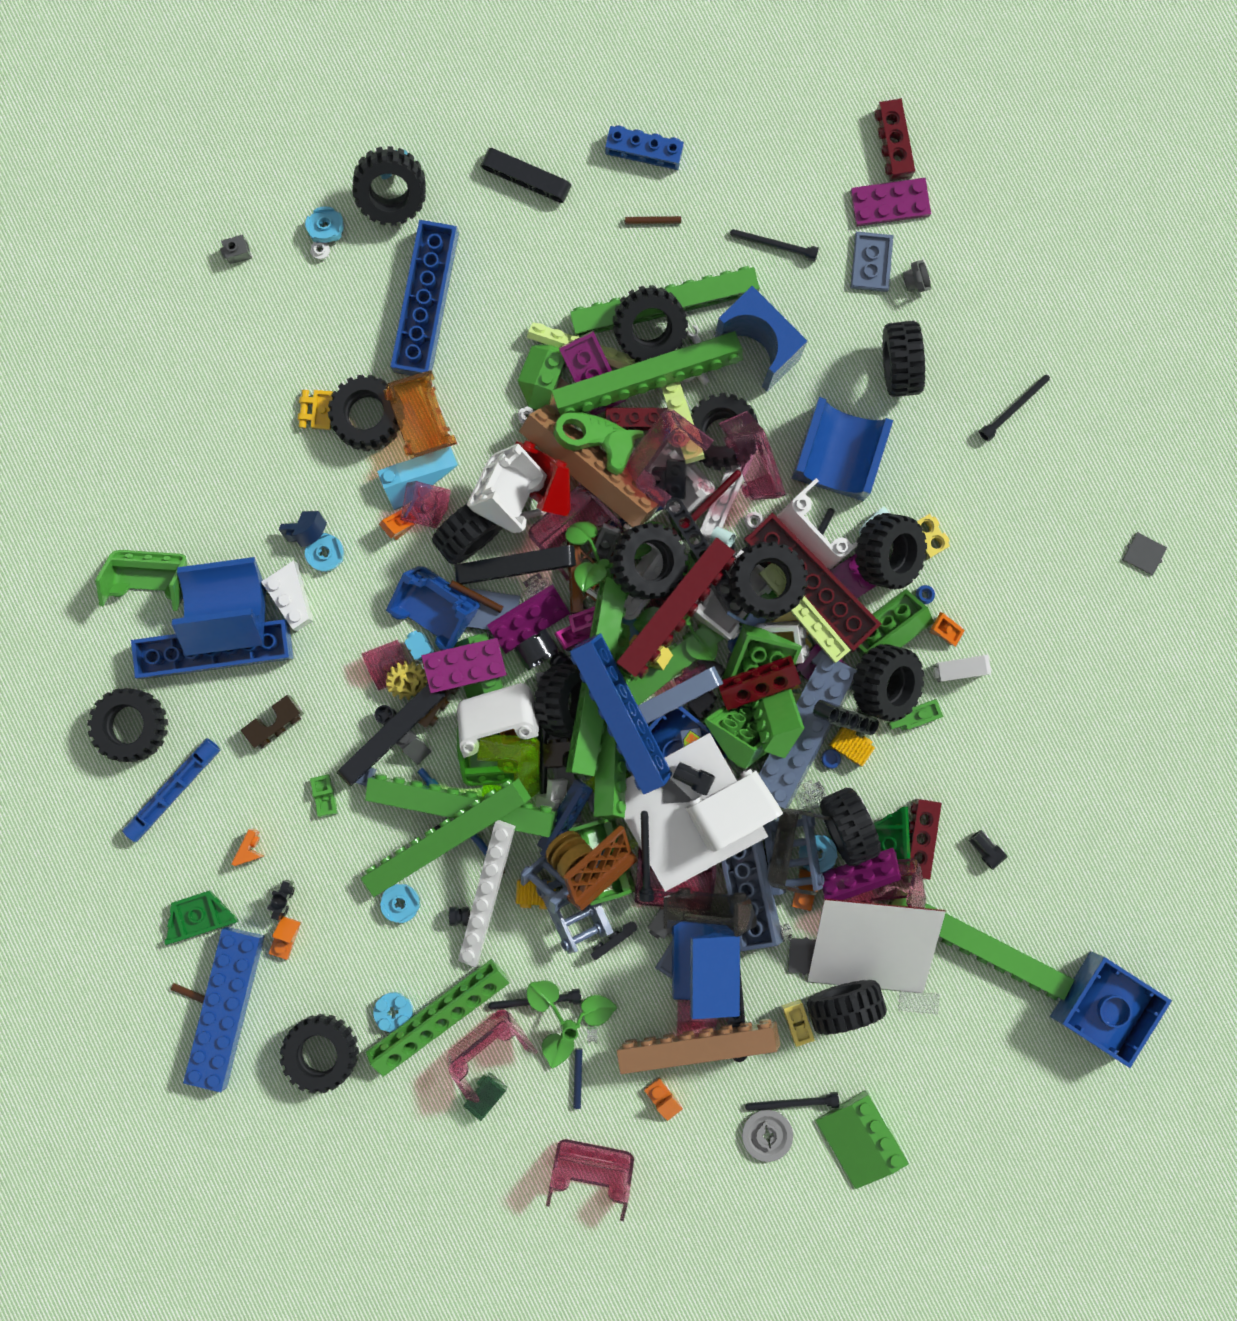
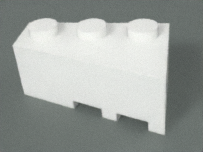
[261,560,313,631]

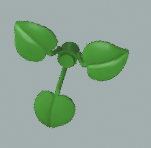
[565,522,652,593]
[633,606,718,661]
[527,980,617,1069]

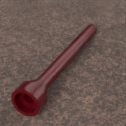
[672,470,741,541]

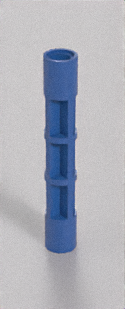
[122,738,221,842]

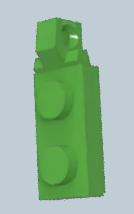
[888,699,943,731]

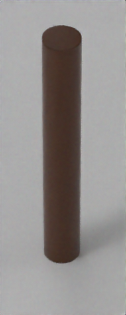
[625,216,681,225]
[449,580,504,613]
[171,983,205,1003]

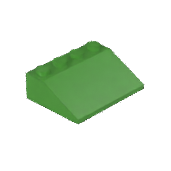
[718,624,802,708]
[704,706,767,769]
[815,1090,909,1189]

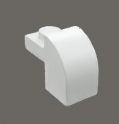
[536,778,568,811]

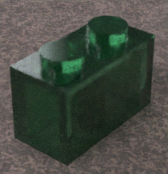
[463,1072,507,1121]

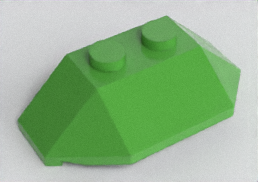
[518,343,566,411]

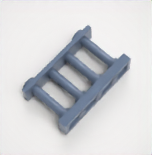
[763,811,824,896]
[521,826,605,914]
[536,879,614,954]

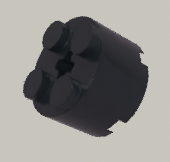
[513,629,559,671]

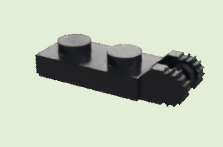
[591,921,637,960]

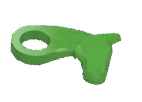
[553,413,644,475]

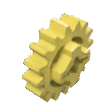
[386,661,427,700]

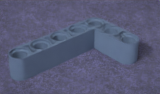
[638,666,724,725]

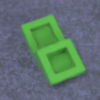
[310,774,338,818]

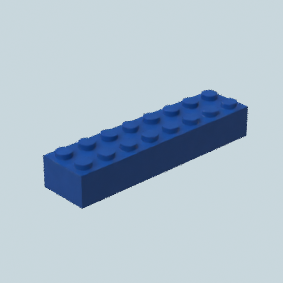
[390,219,459,379]
[131,619,294,680]
[570,633,672,795]
[183,927,265,1093]

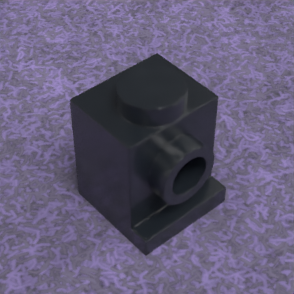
[687,691,718,719]

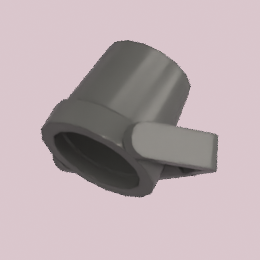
[903,260,932,293]

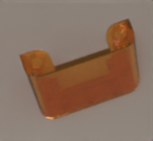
[384,370,457,459]

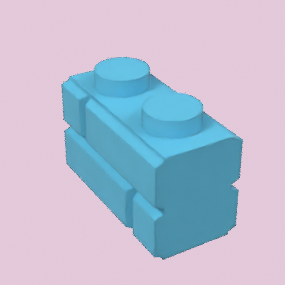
[405,631,435,662]

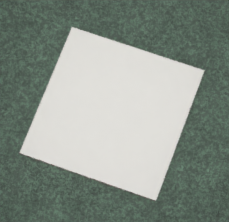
[624,733,768,892]
[807,899,946,993]

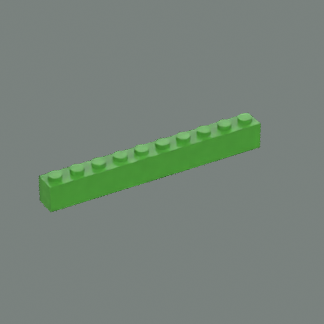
[570,266,760,337]
[552,331,743,417]
[566,577,629,777]
[628,591,778,705]
[594,623,630,820]
[365,773,558,837]
[361,778,531,898]
[888,888,1074,1001]

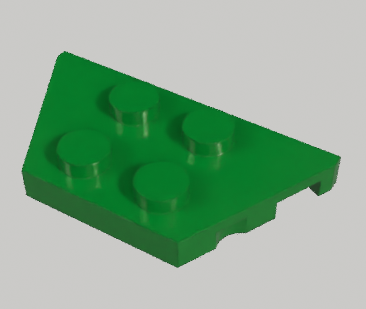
[874,806,912,882]
[165,890,239,945]

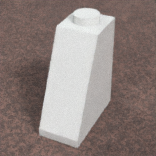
[933,655,992,683]

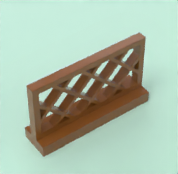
[567,536,616,614]
[563,825,638,911]

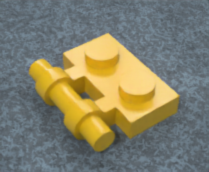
[297,390,333,430]

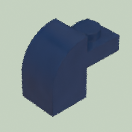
[278,511,327,547]

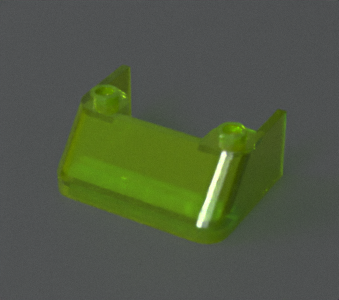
[477,735,540,798]

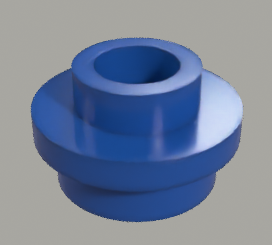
[915,585,935,604]

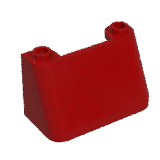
[515,440,571,516]

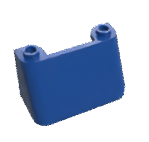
[386,566,480,650]

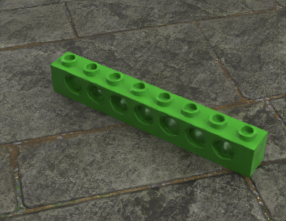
[366,959,509,1077]

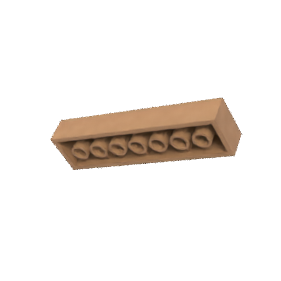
[519,404,663,527]
[617,1019,780,1074]

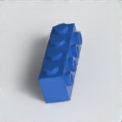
[605,125,684,170]

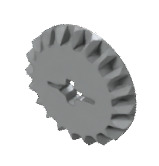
[742,1109,793,1162]

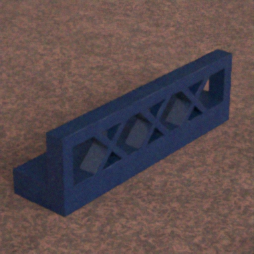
[537,779,593,857]

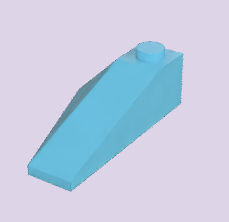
[377,447,458,510]

